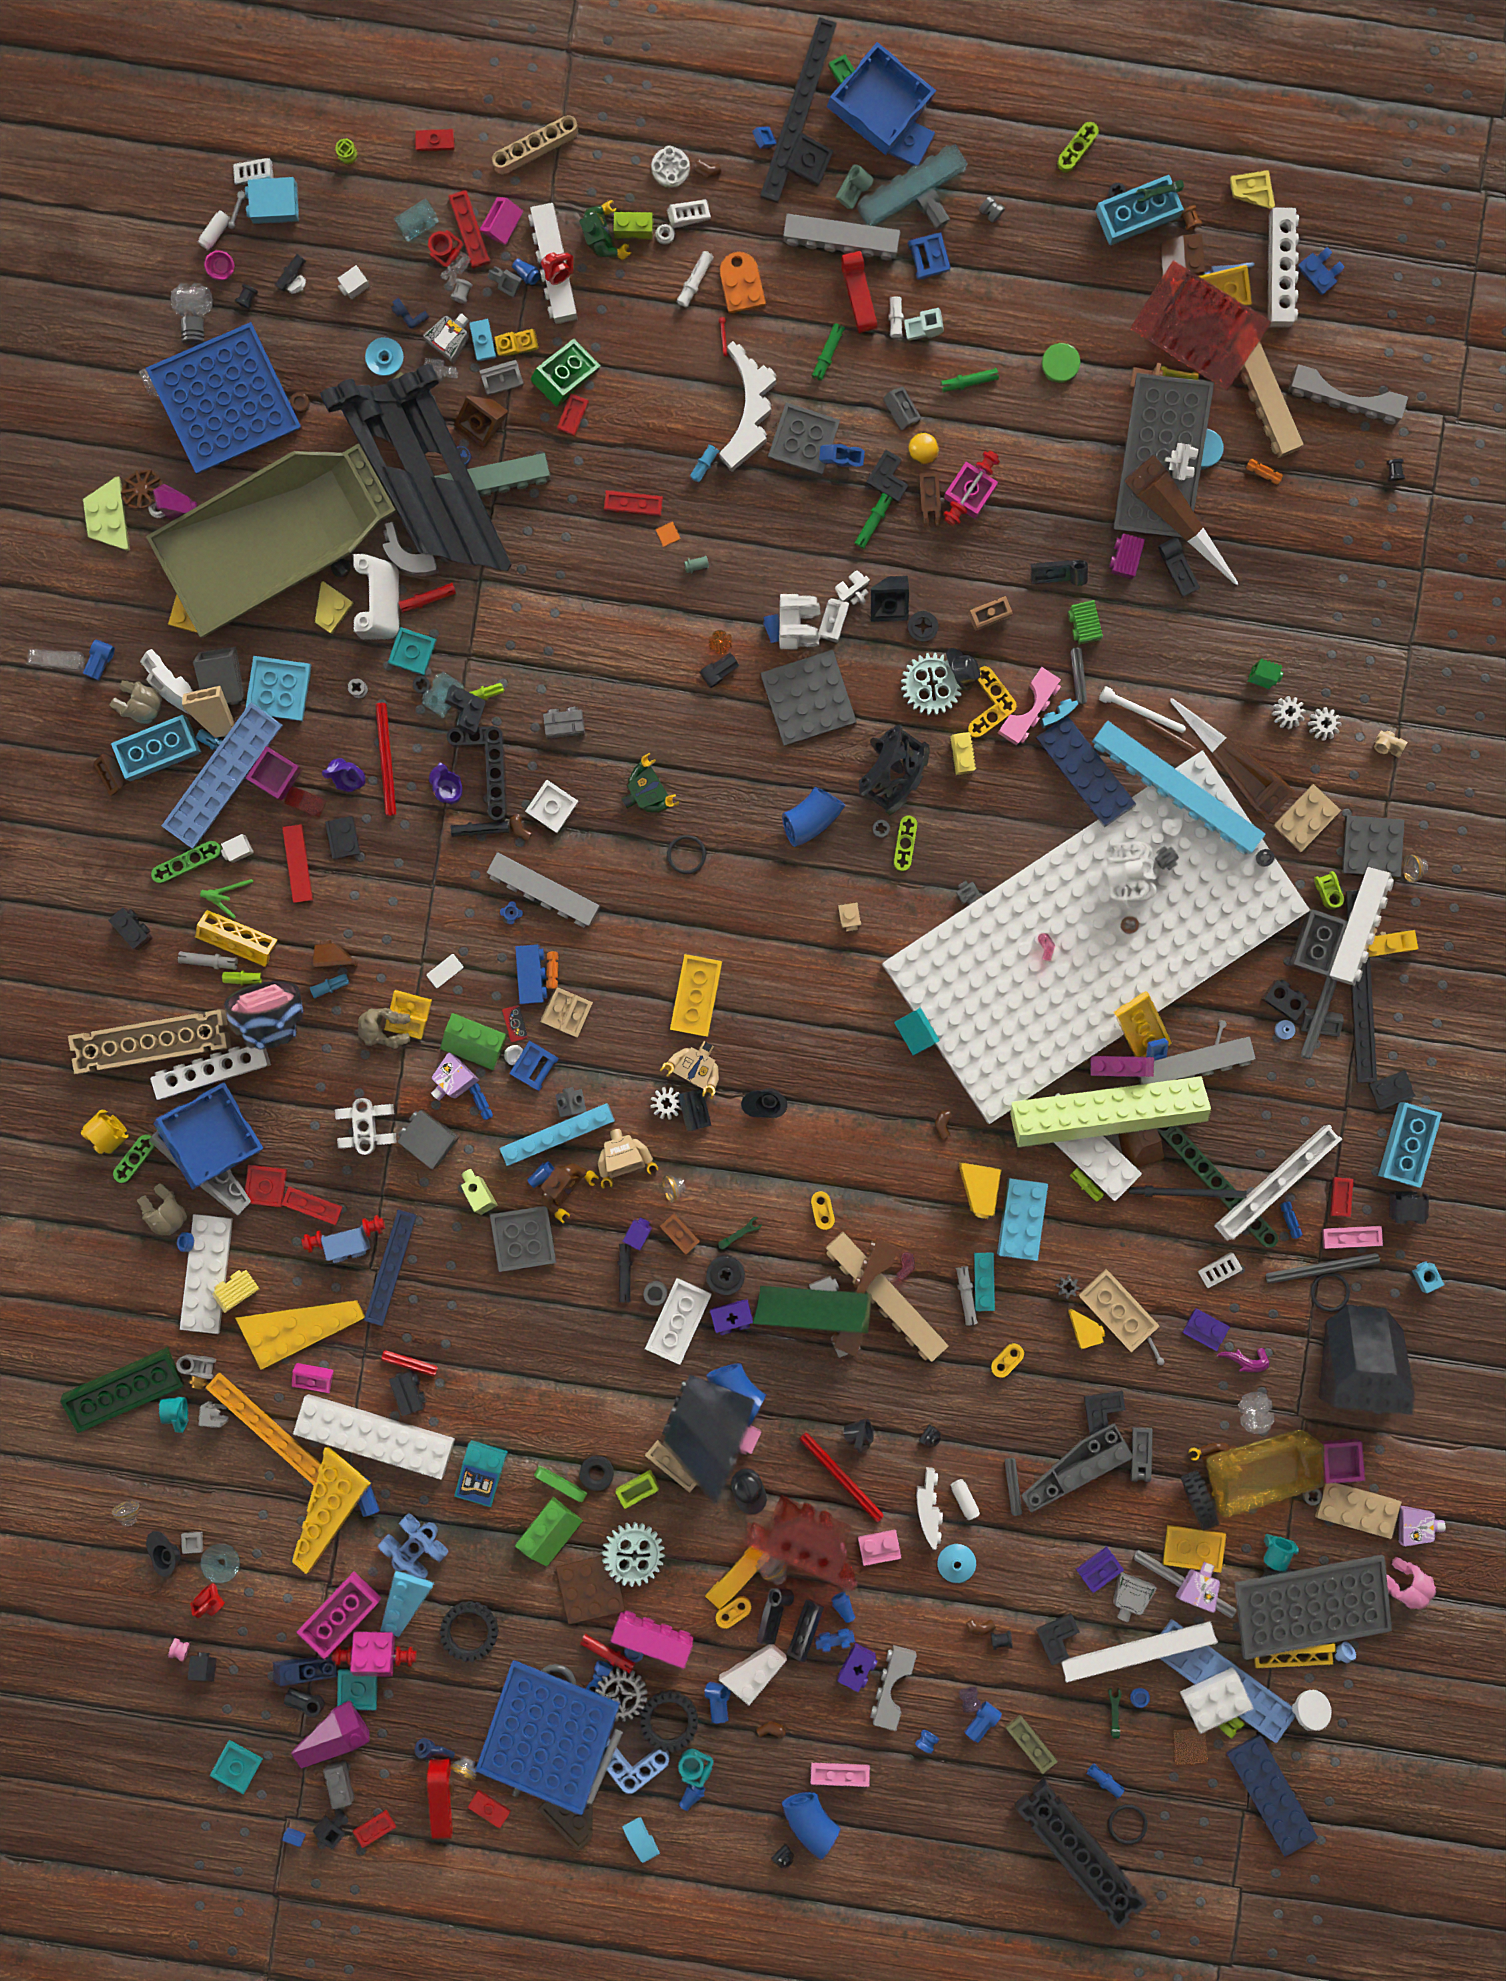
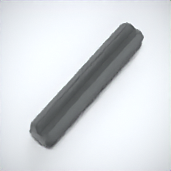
[1071,647,1087,704]
[1005,1458,1022,1516]

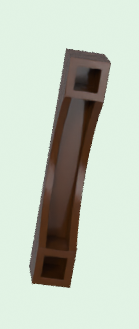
[832,1238,899,1356]

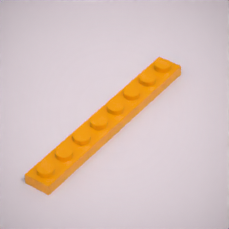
[205,1373,321,1485]

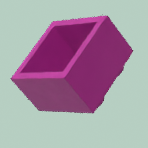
[246,746,302,801]
[1318,1438,1365,1484]

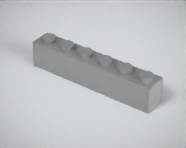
[783,214,900,260]
[487,852,601,928]
[1138,1037,1256,1085]

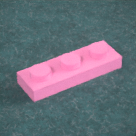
[1322,1226,1383,1248]
[811,1763,870,1787]

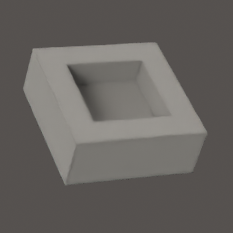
[181,1532,203,1554]

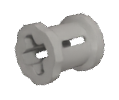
[450,279,472,304]
[348,679,368,698]

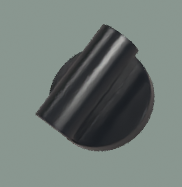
[331,558,350,577]
[919,1424,941,1448]
[771,1844,794,1868]

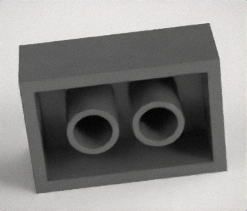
[1289,909,1348,977]

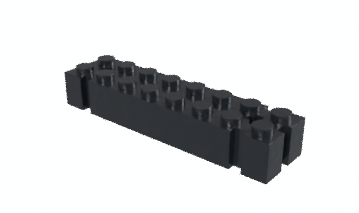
[1014,1778,1148,1930]

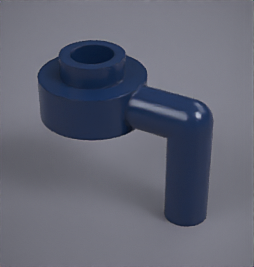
[391,298,429,328]
[415,1738,455,1760]

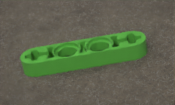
[151,841,222,883]

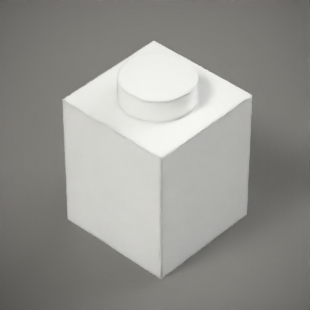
[338,266,370,299]
[221,834,254,863]

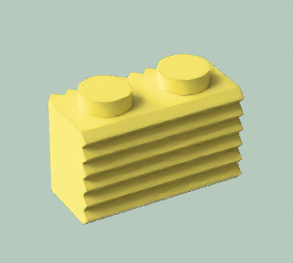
[951,732,976,775]
[212,1270,259,1313]

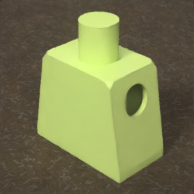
[461,1169,498,1215]

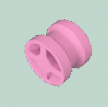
[168,1638,190,1662]

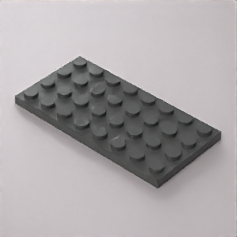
[1113,373,1214,537]
[1235,1555,1392,1660]

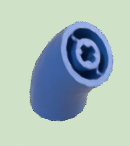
[782,787,846,847]
[707,1363,767,1427]
[782,1792,841,1860]

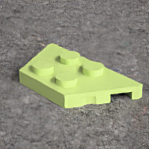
[83,477,130,551]

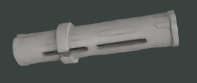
[178,951,238,970]
[956,1266,978,1325]

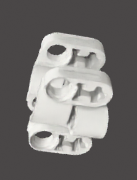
[780,594,821,649]
[1106,842,1157,901]
[335,1098,397,1155]

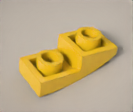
[495,329,538,356]

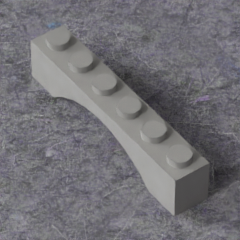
[1288,364,1408,424]

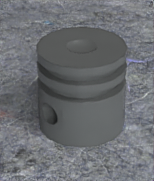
[180,316,205,346]
[644,1281,667,1306]

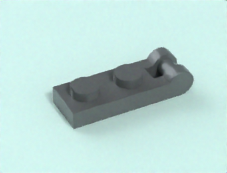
[1130,1427,1153,1482]

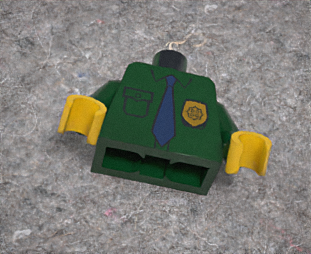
[579,200,631,260]
[622,753,679,813]

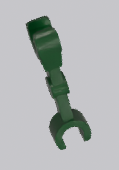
[1135,180,1184,203]
[718,1217,762,1249]
[1108,1688,1122,1739]

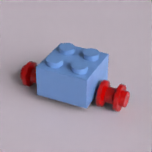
[302,1215,385,1263]

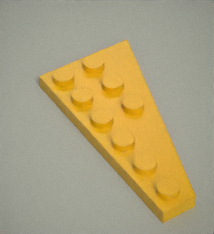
[236,1300,365,1370]
[292,1447,371,1574]

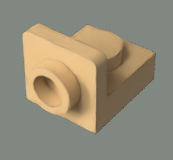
[838,903,861,931]

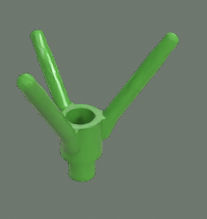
[200,879,253,919]

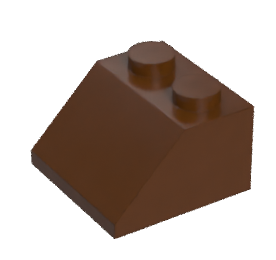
[1160,234,1205,281]

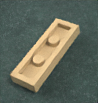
[645,1440,696,1492]

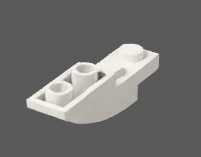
[140,649,193,714]
[916,1467,943,1549]

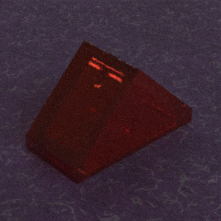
[284,786,327,818]

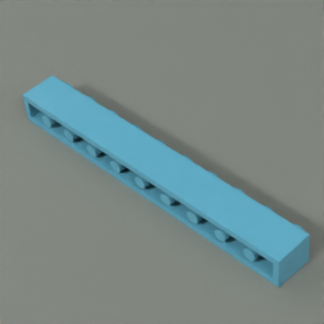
[1092,721,1265,854]

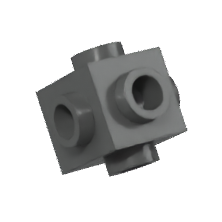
[555,1087,587,1117]

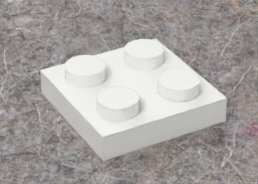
[525,780,579,833]

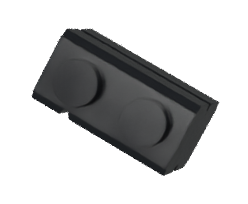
[389,1370,427,1416]

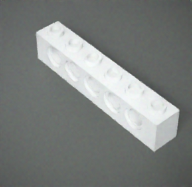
[1268,208,1299,327]
[150,1046,271,1100]

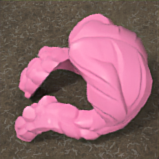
[1386,1557,1436,1609]

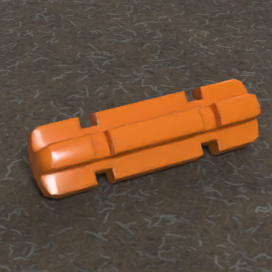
[1246,459,1283,484]
[546,951,558,989]

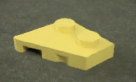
[1230,170,1275,209]
[315,581,354,634]

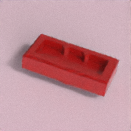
[415,129,455,152]
[557,393,589,437]
[1330,1177,1353,1217]
[467,1789,511,1829]
[353,1809,396,1848]

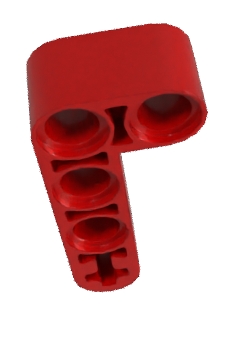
[841,251,878,333]
[427,1759,453,1839]

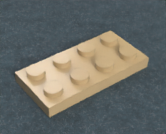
[1078,1269,1159,1352]
[1315,1483,1401,1539]

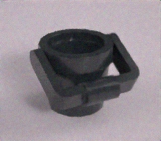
[844,1418,874,1452]

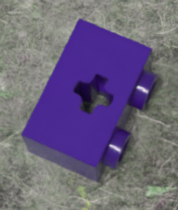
[623,1217,652,1250]
[710,1299,753,1335]
[837,1643,877,1692]

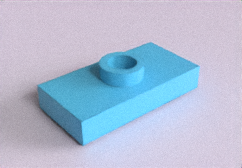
[469,319,496,361]

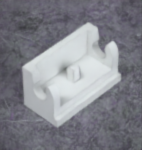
[818,598,849,643]

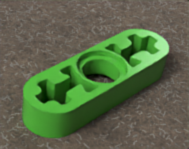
[113,1135,155,1183]
[534,1466,587,1502]

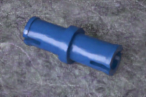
[1087,1764,1124,1798]

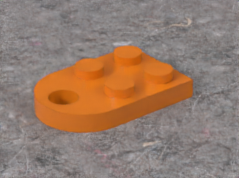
[720,252,766,314]

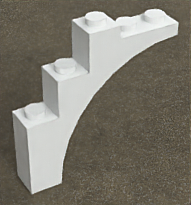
[719,342,777,472]

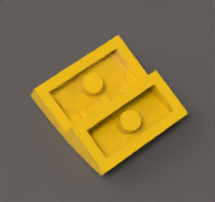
[384,990,432,1039]

